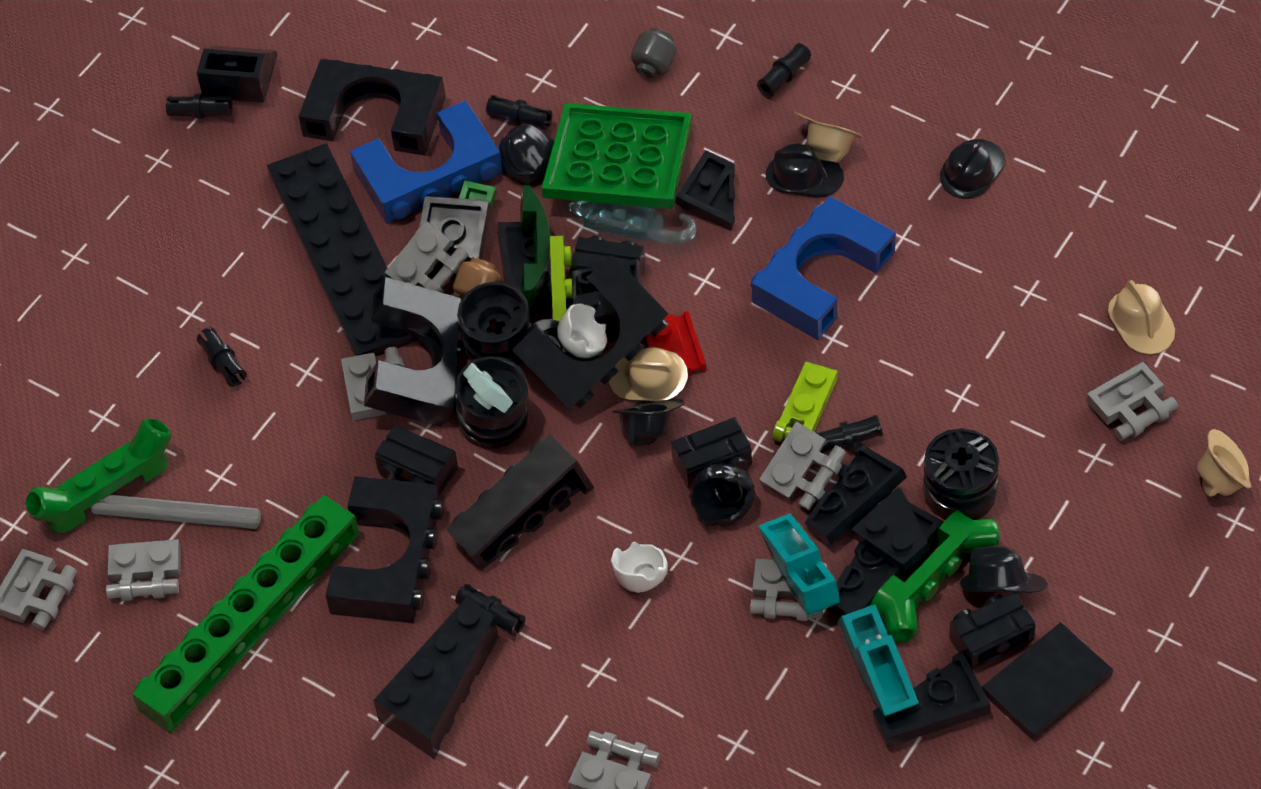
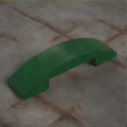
[520,185,550,309]

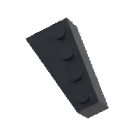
[446,434,594,569]
[373,597,498,760]

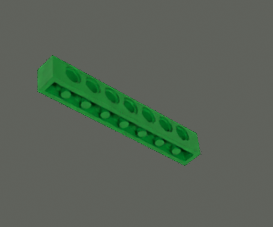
[132,495,360,734]

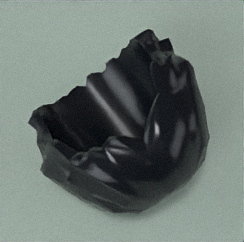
[498,124,554,185]
[689,464,755,527]

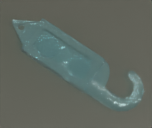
[569,201,697,245]

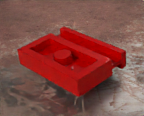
[644,311,706,375]

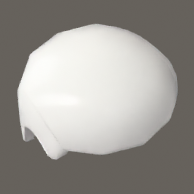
[557,303,608,359]
[610,542,668,593]

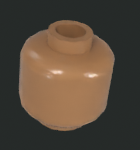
[453,257,501,300]

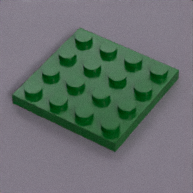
[542,103,692,209]

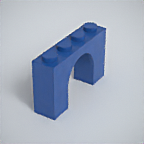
[350,100,503,224]
[750,196,896,340]

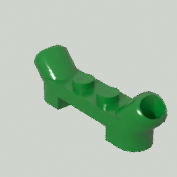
[25,418,172,533]
[871,511,999,643]

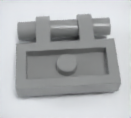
[385,221,469,293]
[341,347,405,421]
[1086,362,1178,441]
[759,421,847,511]
[106,539,181,601]
[0,549,77,631]
[750,559,827,621]
[568,731,661,789]

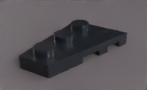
[497,222,573,308]
[805,443,907,545]
[873,651,991,747]

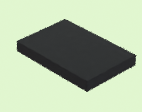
[982,622,1113,741]

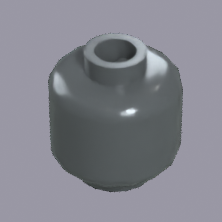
[631,28,677,78]

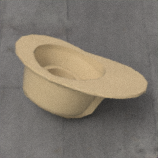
[794,111,862,162]
[1108,280,1175,355]
[609,347,688,401]
[1197,429,1251,497]

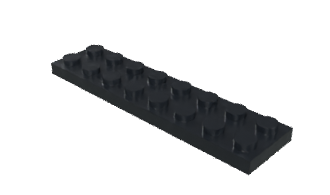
[267,143,419,356]

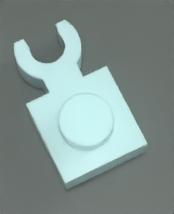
[463,363,513,413]

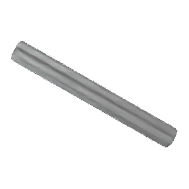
[90,495,261,529]

